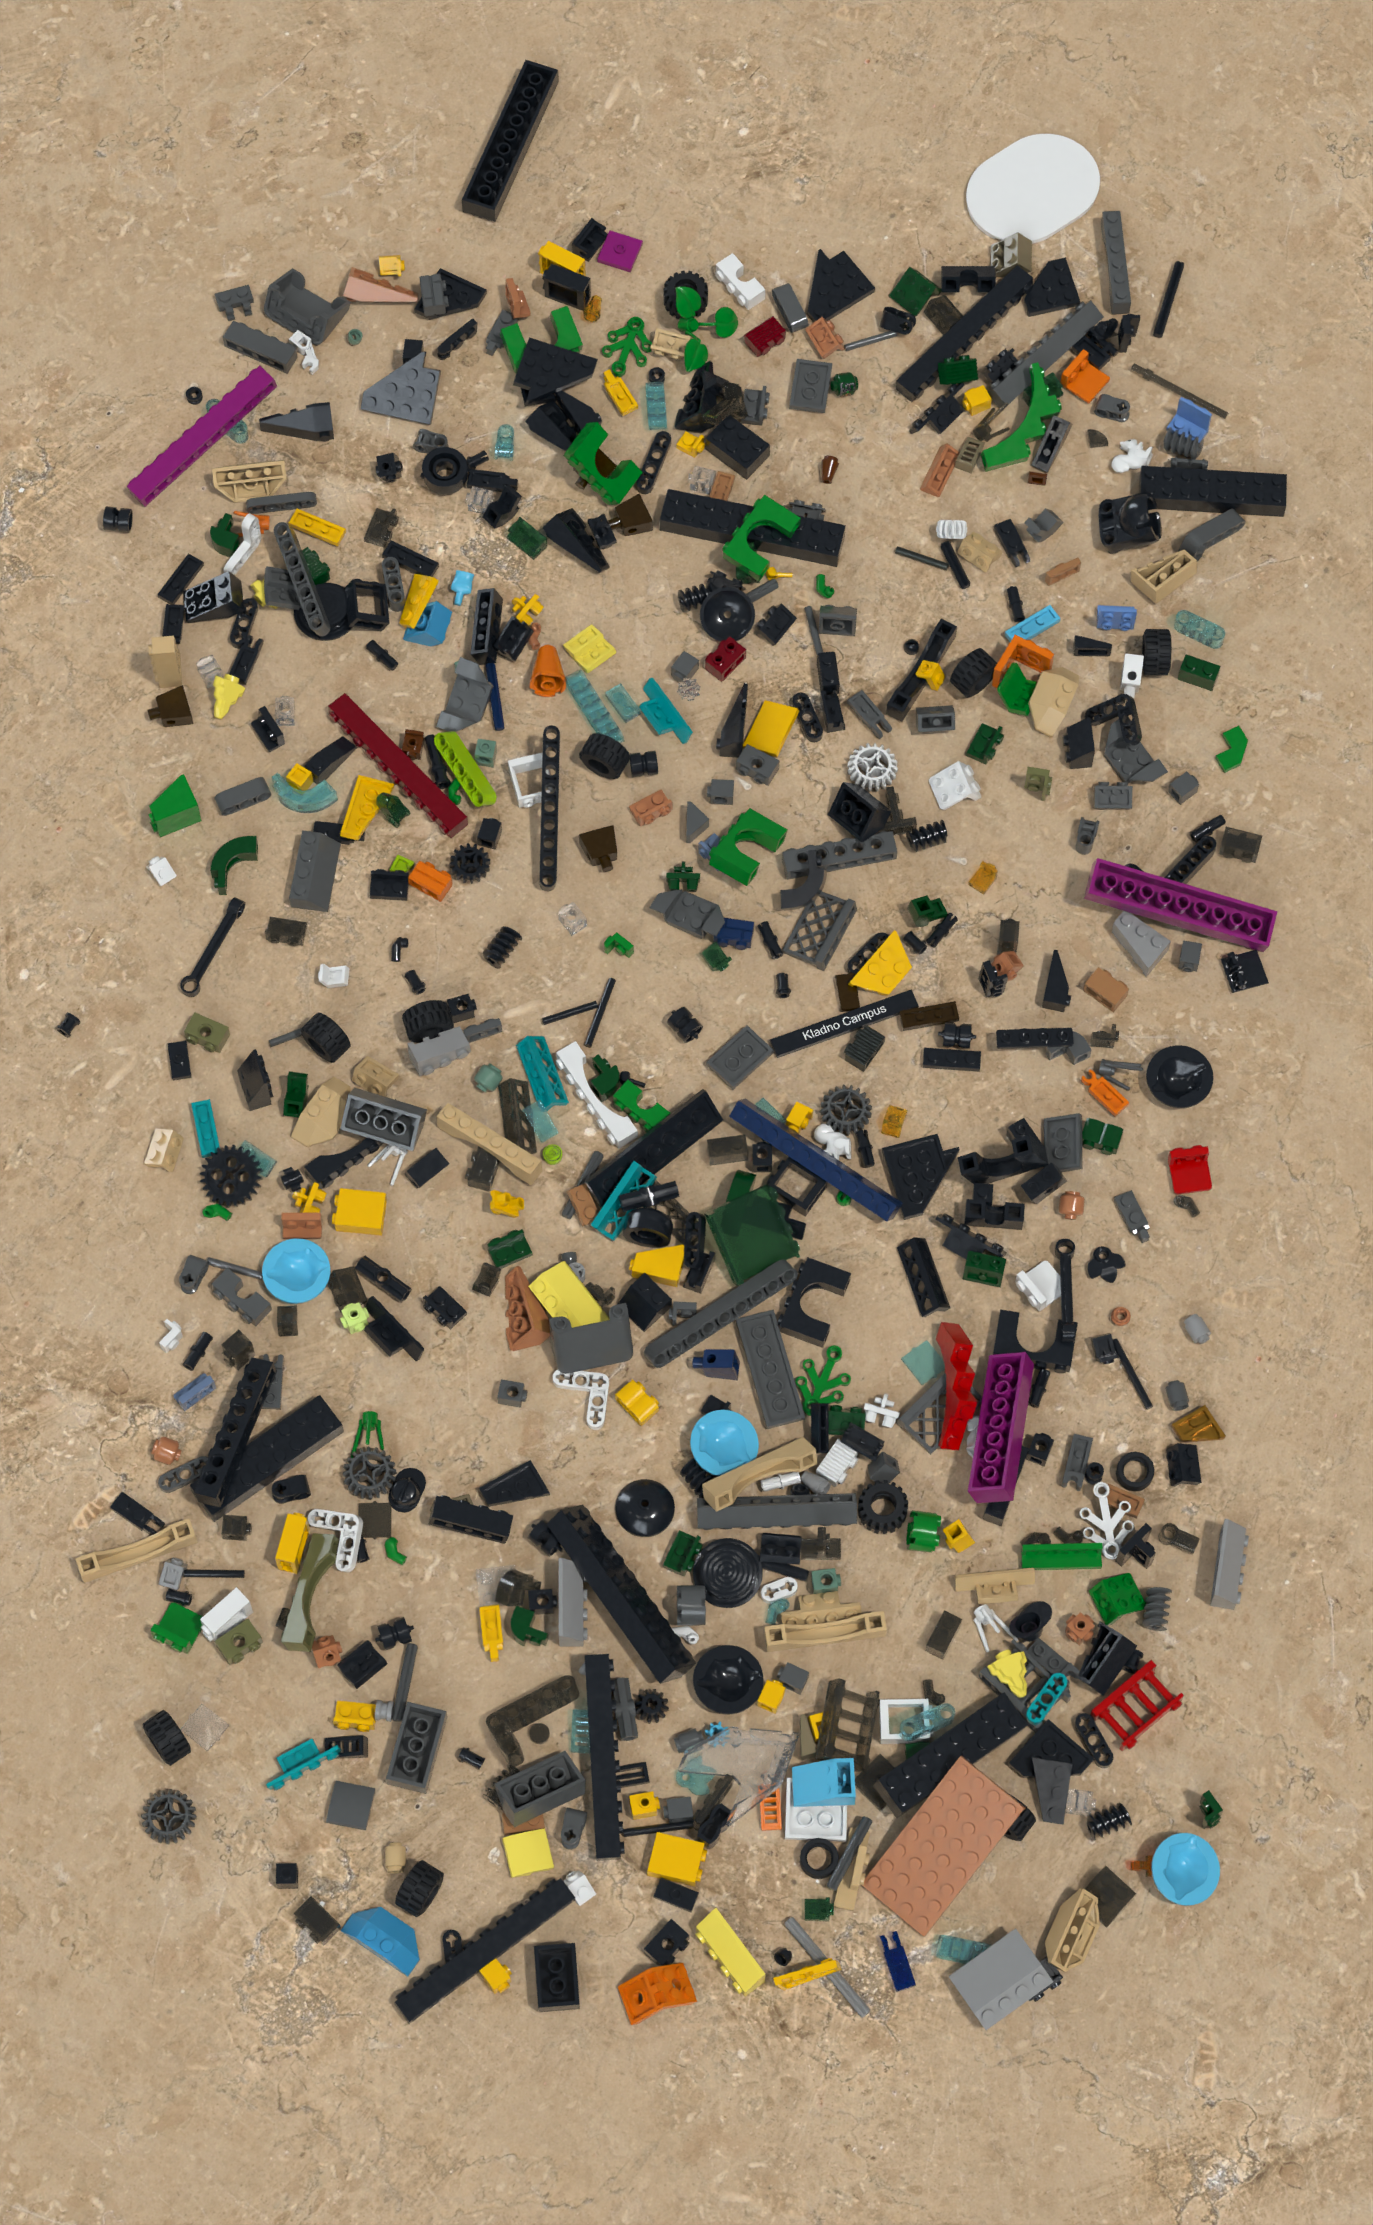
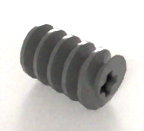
[1164,427,1204,460]
[1142,1587,1172,1631]

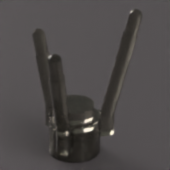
[973,402,1010,442]

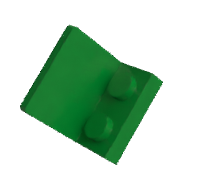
[1089,1573,1146,1626]

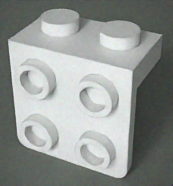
[929,761,982,810]
[1015,1261,1061,1312]

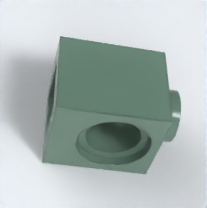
[475,739,497,768]
[811,1568,841,1594]

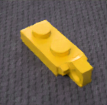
[603,369,638,416]
[479,1605,503,1662]

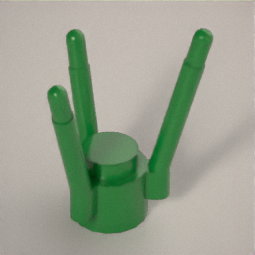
[350,1411,384,1458]

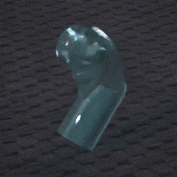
[766,1598,790,1625]

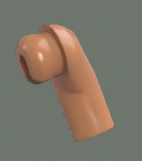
[528,622,541,650]

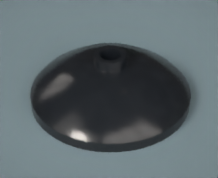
[700,587,755,642]
[615,1479,675,1537]

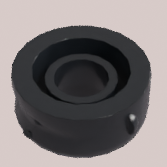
[420,447,470,495]
[622,1208,673,1248]

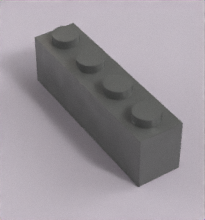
[223,321,298,374]

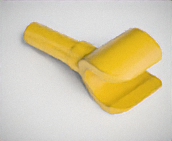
[766,567,792,580]

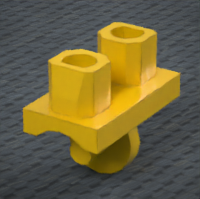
[512,593,544,626]
[292,1182,327,1213]
[490,1190,524,1218]

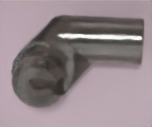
[1173,1195,1200,1218]
[1053,1526,1084,1544]
[1020,1532,1051,1545]
[923,1679,946,1706]

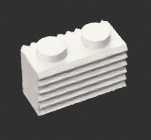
[816,1439,859,1487]

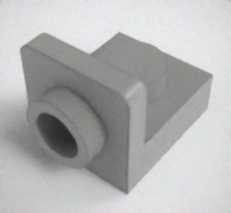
[159,1557,188,1590]

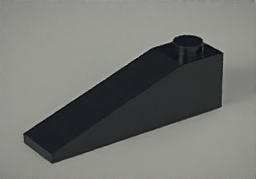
[675,361,718,432]
[525,401,577,451]
[259,402,334,442]
[543,508,610,573]
[716,683,748,758]

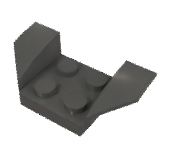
[436,657,494,732]
[1104,716,1168,783]
[650,889,725,939]

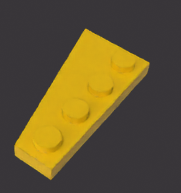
[340,775,395,841]

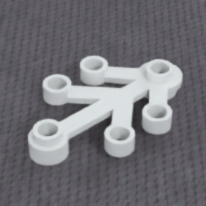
[1080,1482,1135,1559]

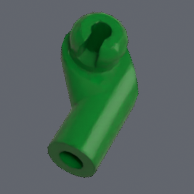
[816,574,835,598]
[448,778,461,805]
[202,1204,233,1221]
[384,1537,407,1565]

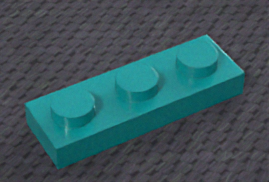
[191,1099,220,1158]

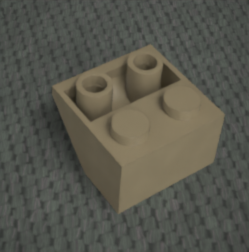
[991,232,1032,277]

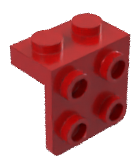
[1168,1145,1212,1195]

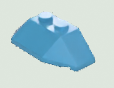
[341,1907,420,1977]

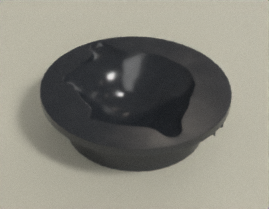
[294,583,353,641]
[1146,1045,1214,1108]
[693,1538,763,1608]
[693,1645,764,1715]

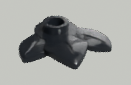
[1088,1246,1126,1283]

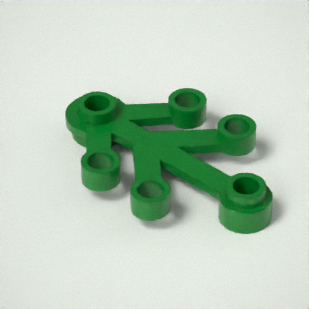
[602,317,652,377]
[795,1345,851,1416]

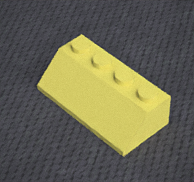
[528,1261,610,1328]
[695,1908,766,1996]

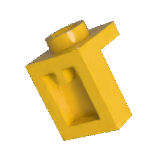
[676,431,705,458]

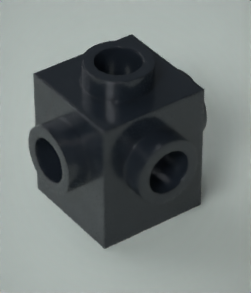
[375,453,403,482]

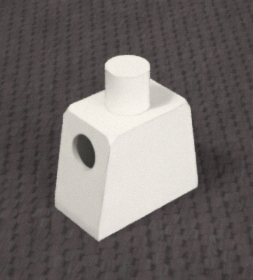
[1120,653,1144,698]

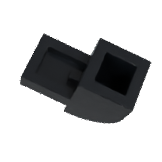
[482,485,522,529]

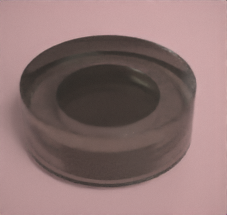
[529,1723,550,1745]

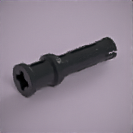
[424,734,451,789]

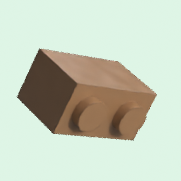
[1083,967,1129,1013]

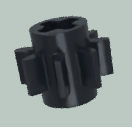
[281,1167,304,1192]

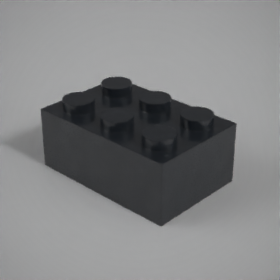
[705,414,770,480]
[534,1943,580,2012]

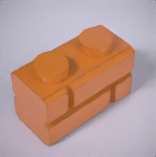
[408,861,453,902]

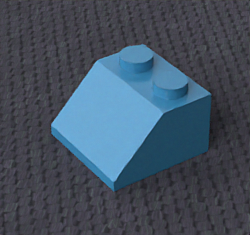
[403,601,452,647]

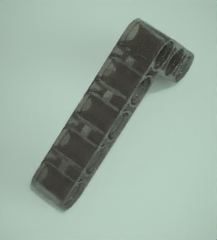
[486,1675,580,1767]

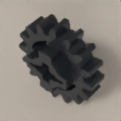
[450,843,490,884]

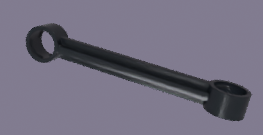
[180,897,246,997]
[1055,1239,1075,1342]

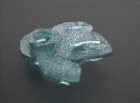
[676,1755,716,1795]

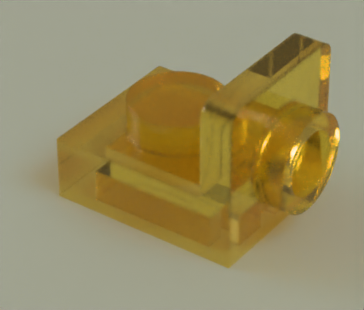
[969,861,998,895]
[881,1105,908,1138]

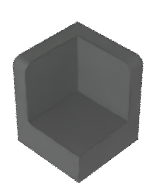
[868,1451,900,1484]

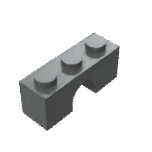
[212,1267,272,1326]

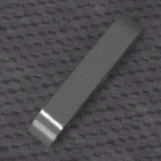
[158,1456,208,1493]

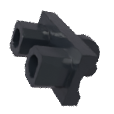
[587,514,617,550]

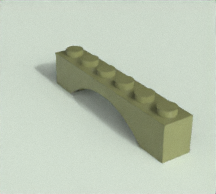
[281,1533,339,1652]

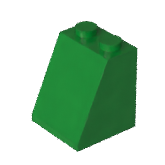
[148,774,202,838]

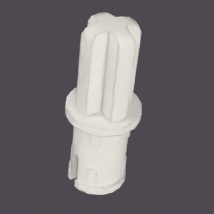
[761,1472,801,1492]

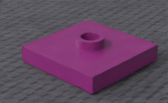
[597,230,643,273]

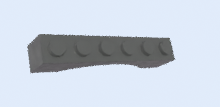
[1101,211,1131,315]

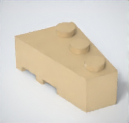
[1131,550,1197,604]

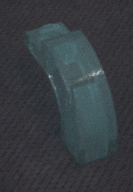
[272,772,338,813]

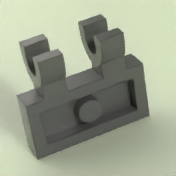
[214,284,254,321]

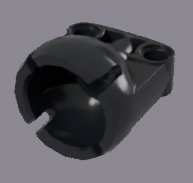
[1099,492,1162,554]

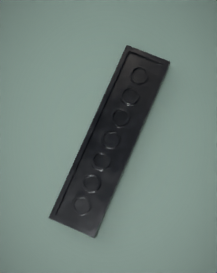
[584,1089,723,1209]

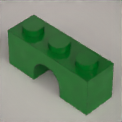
[613,1080,671,1132]

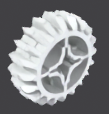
[847,742,898,792]

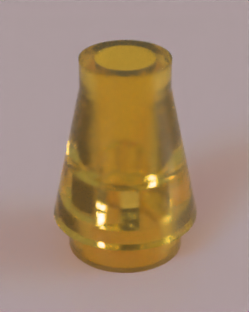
[583,295,602,323]

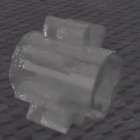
[677,678,700,701]

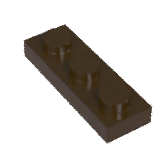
[899,1001,959,1031]

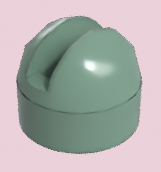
[348,329,363,345]

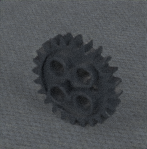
[200,1145,263,1208]

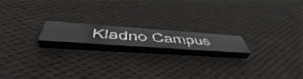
[770,989,919,1058]

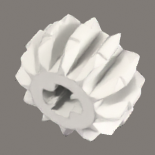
[936,520,967,539]

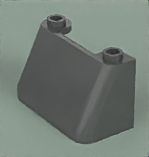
[264,268,351,345]
[549,1303,633,1374]

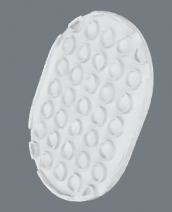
[966,134,1100,244]

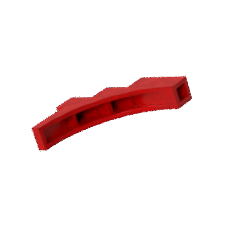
[936,1322,977,1451]

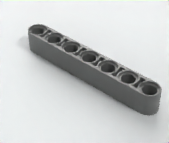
[274,522,330,636]

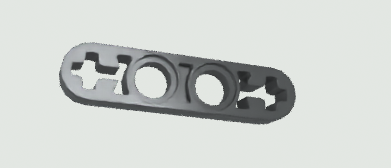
[246,492,317,514]

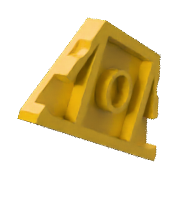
[848,930,912,996]

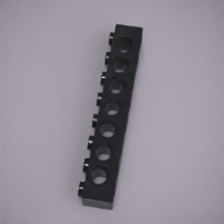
[194,1357,277,1507]

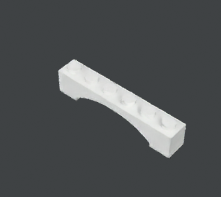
[555,1041,638,1149]

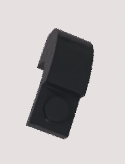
[780,850,827,910]

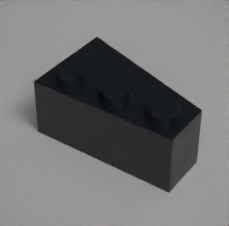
[1078,1621,1137,1696]

